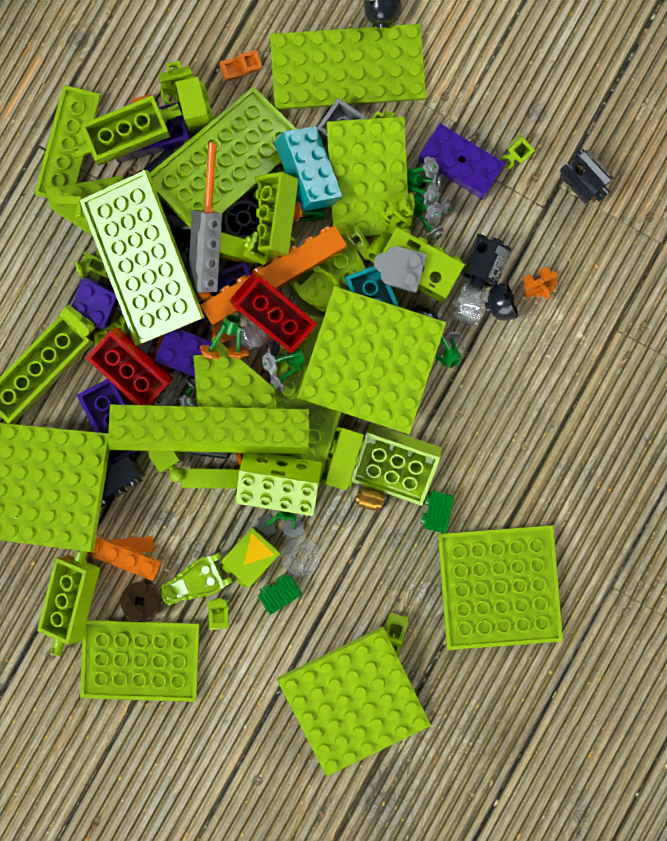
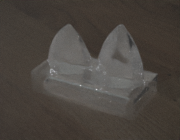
[155,372,187,406]

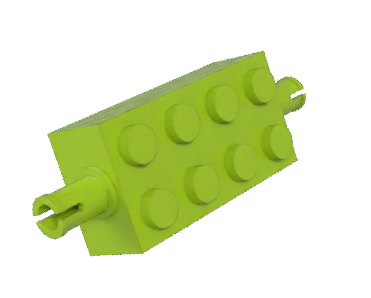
[70,95,182,166]
[37,550,100,656]

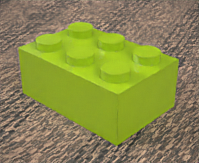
[175,76,214,134]
[319,427,364,491]

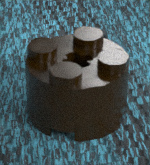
[120,581,161,621]

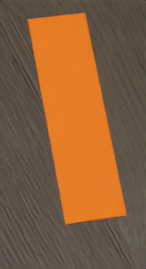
[110,536,154,553]

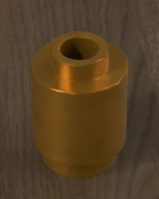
[355,488,384,511]

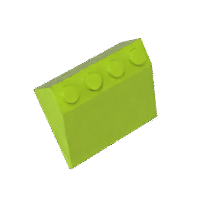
[352,423,442,506]

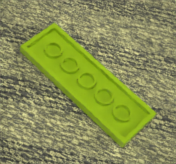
[34,85,101,199]

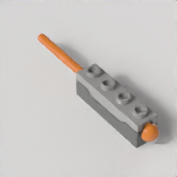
[188,142,222,300]

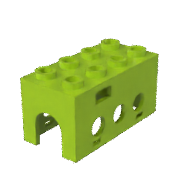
[382,227,465,303]
[236,453,322,516]

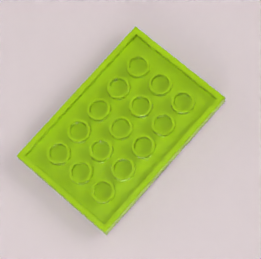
[327,116,410,238]
[80,620,200,702]

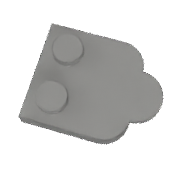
[374,246,427,293]

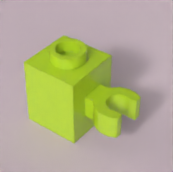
[499,134,535,170]

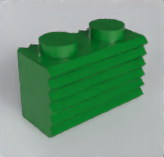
[420,491,455,534]
[257,573,303,615]

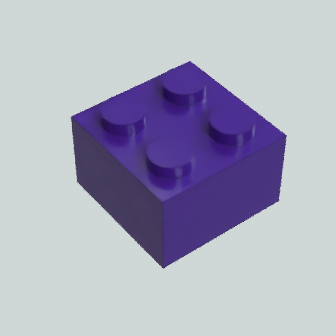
[71,276,119,330]

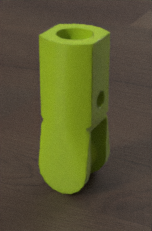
[346,225,371,260]
[366,232,391,262]
[59,304,94,336]

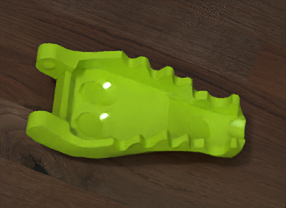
[289,266,340,313]
[160,552,233,605]

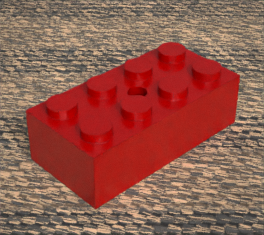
[229,270,317,354]
[86,327,174,406]

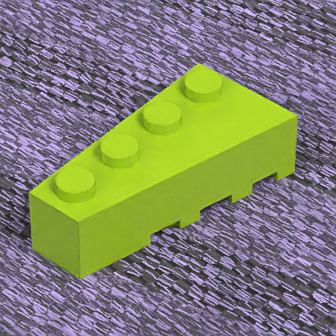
[255,172,299,256]

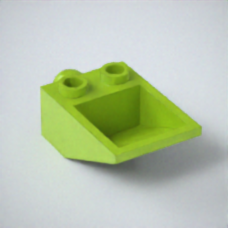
[148,451,185,483]

